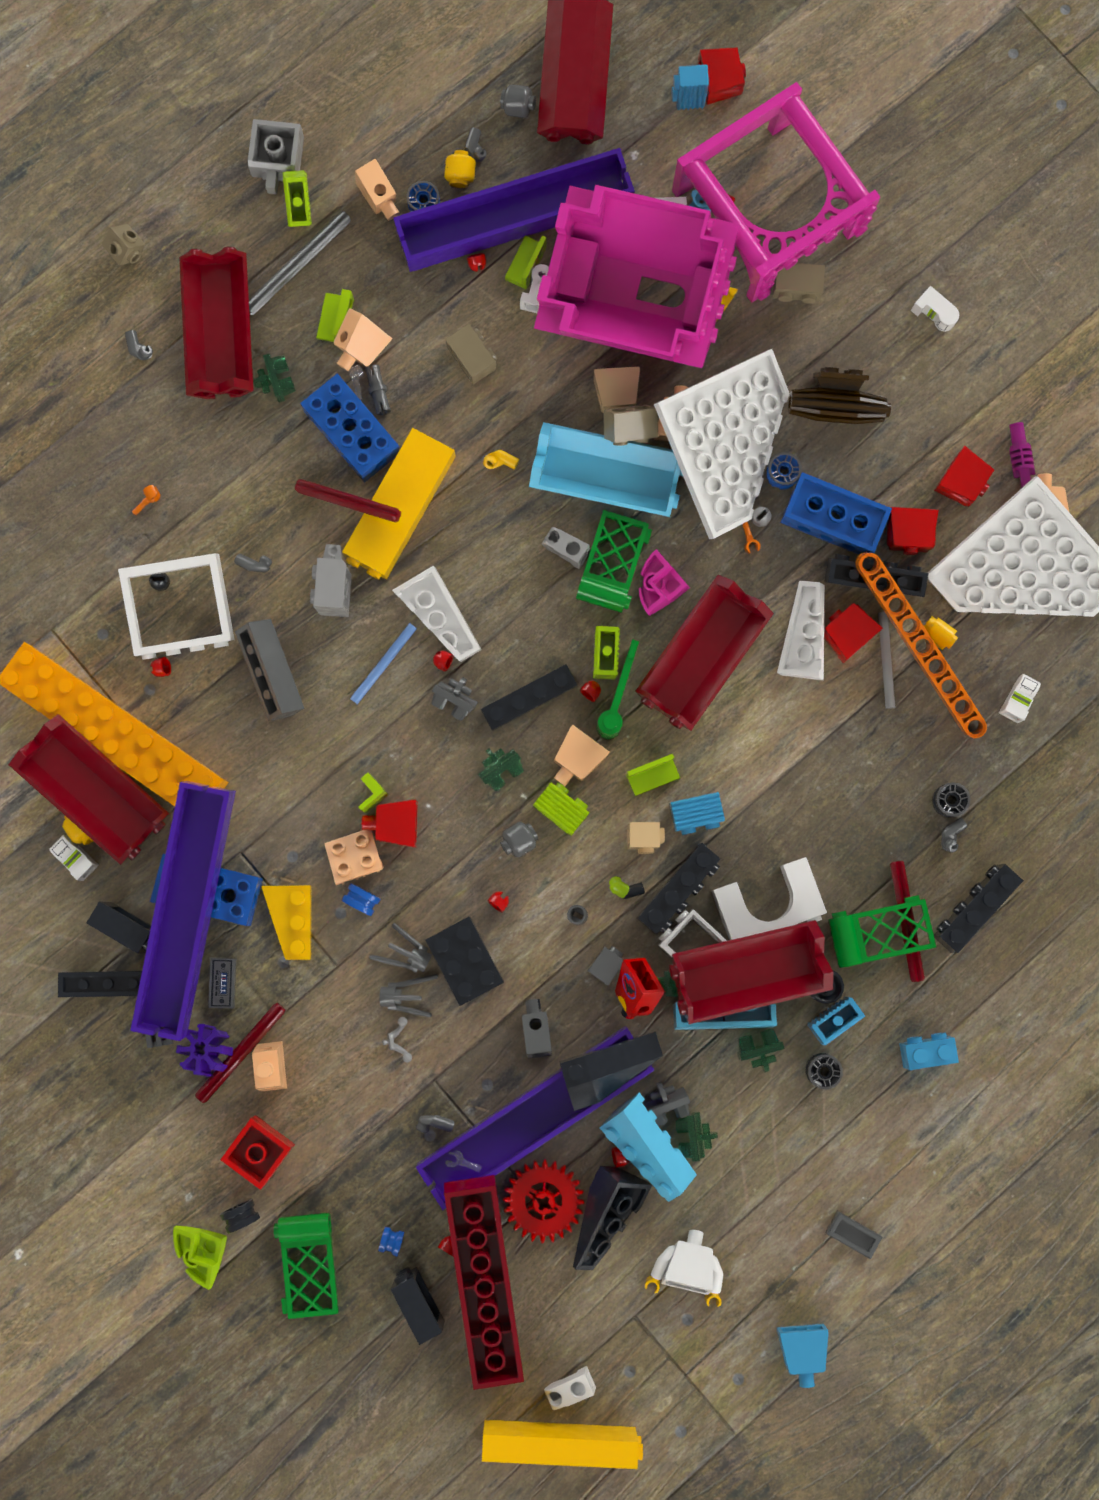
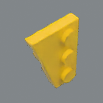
[261,885,311,960]

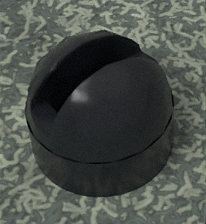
[149,573,170,591]

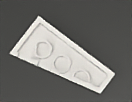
[392,566,482,662]
[777,581,825,680]

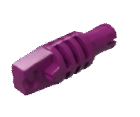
[1009,422,1036,488]

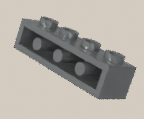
[235,619,305,722]

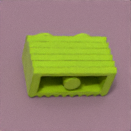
[282,170,312,227]
[593,626,620,680]
[533,782,589,836]

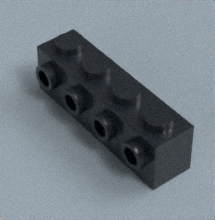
[824,554,929,597]
[637,843,721,934]
[934,864,1024,953]

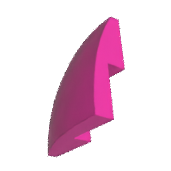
[639,549,690,616]

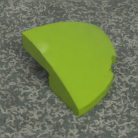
[173,1225,227,1290]

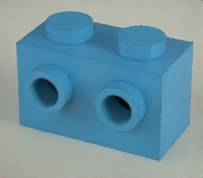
[899,1032,959,1070]

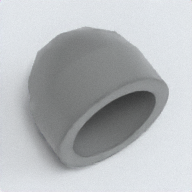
[752,507,771,527]

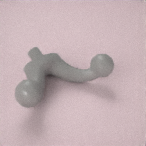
[382,1017,412,1063]

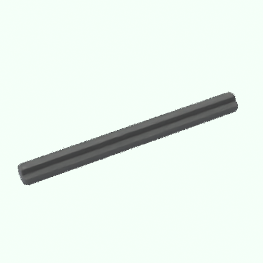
[249,210,351,315]

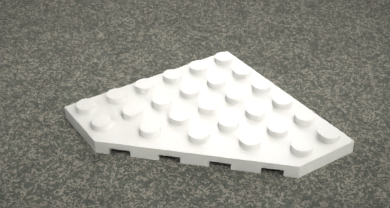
[654,349,790,539]
[928,476,1099,617]

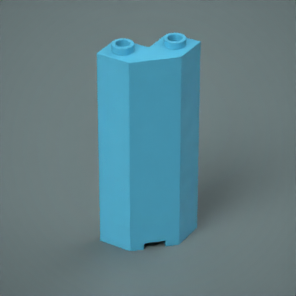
[529,422,683,517]

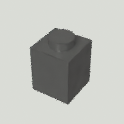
[587,946,624,985]

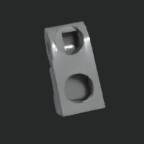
[542,527,591,569]

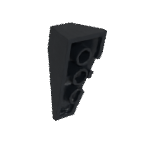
[559,1031,663,1111]
[573,1166,652,1270]

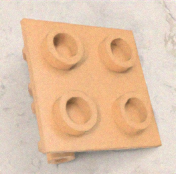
[324,830,384,885]

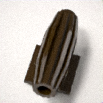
[788,367,891,424]

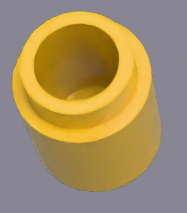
[924,616,958,650]

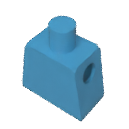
[777,1324,828,1388]

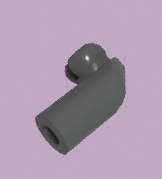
[465,127,487,162]
[125,330,153,361]
[234,554,272,573]
[941,817,968,853]
[416,1115,454,1133]

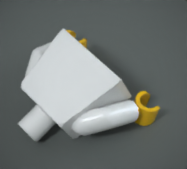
[645,1230,723,1307]

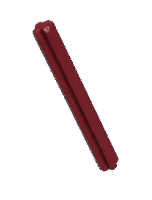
[295,479,401,523]
[890,861,925,982]
[195,1003,286,1103]

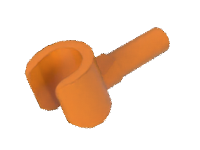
[132,485,160,515]
[743,521,760,554]

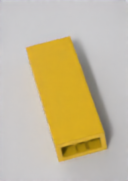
[342,428,456,580]
[482,1420,643,1469]

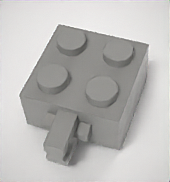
[248,119,304,194]
[310,544,352,617]

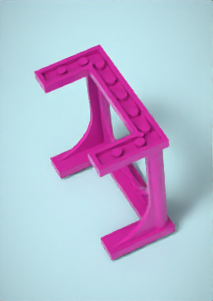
[672,82,881,303]

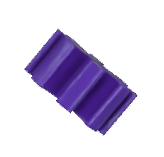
[176,1024,233,1077]

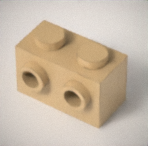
[627,822,665,854]

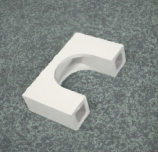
[711,857,827,940]

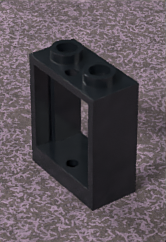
[86,901,151,954]
[390,1267,445,1345]

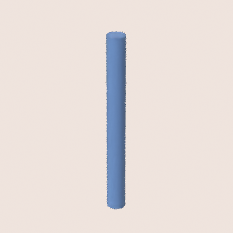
[350,623,417,705]

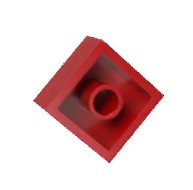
[220,1115,295,1190]

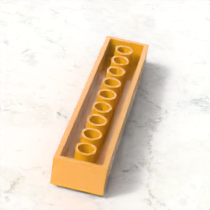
[0,641,229,806]

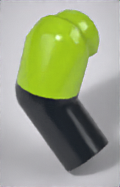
[609,876,645,899]

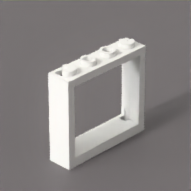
[118,553,234,660]

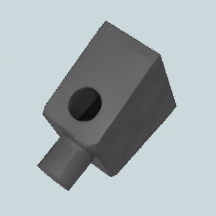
[522,999,552,1059]

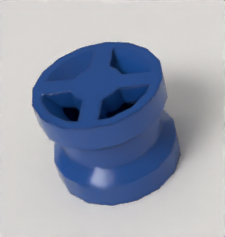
[378,1226,405,1257]

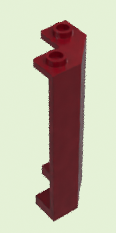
[537,0,614,145]
[179,246,254,399]
[635,575,774,731]
[8,714,169,865]
[669,920,833,1024]

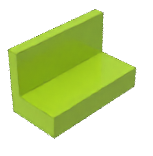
[505,235,547,290]
[316,289,354,342]
[626,754,680,796]
[358,773,388,814]

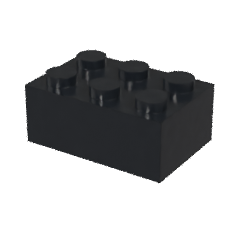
[425,916,504,1006]

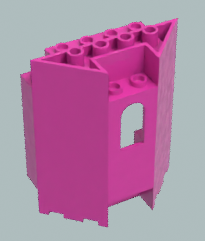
[534,185,739,368]

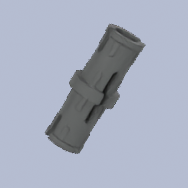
[364,365,391,415]

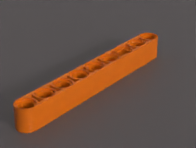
[855,552,987,738]

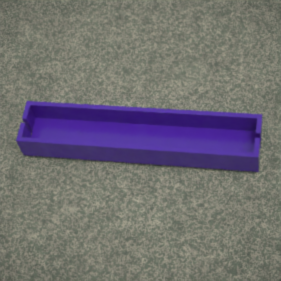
[393,148,635,272]
[130,781,236,1041]
[416,1026,654,1210]

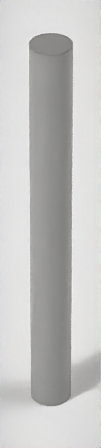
[878,612,895,709]

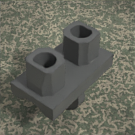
[431,677,478,721]
[642,1082,691,1127]

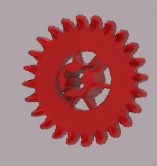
[503,1159,585,1244]

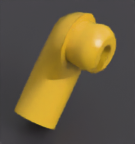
[483,450,520,470]

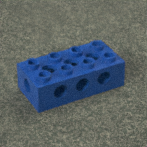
[300,373,400,483]
[780,472,892,559]
[150,854,264,926]

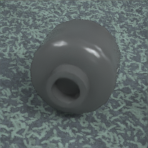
[500,84,536,118]
[500,822,538,858]

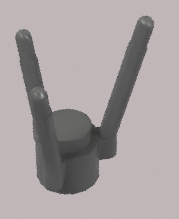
[369,923,432,972]
[380,974,438,1017]

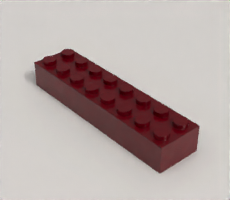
[444,1175,524,1390]

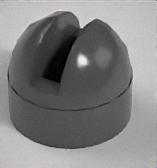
[567,905,588,925]

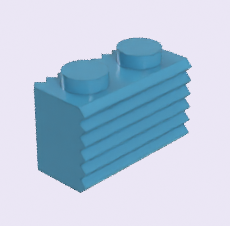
[671,65,709,110]
[669,792,725,835]
[807,996,865,1045]

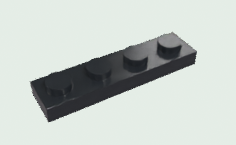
[481,664,578,731]
[58,971,142,998]

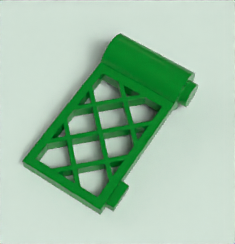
[576,510,652,613]
[596,639,639,740]
[828,895,937,968]
[274,1212,339,1319]

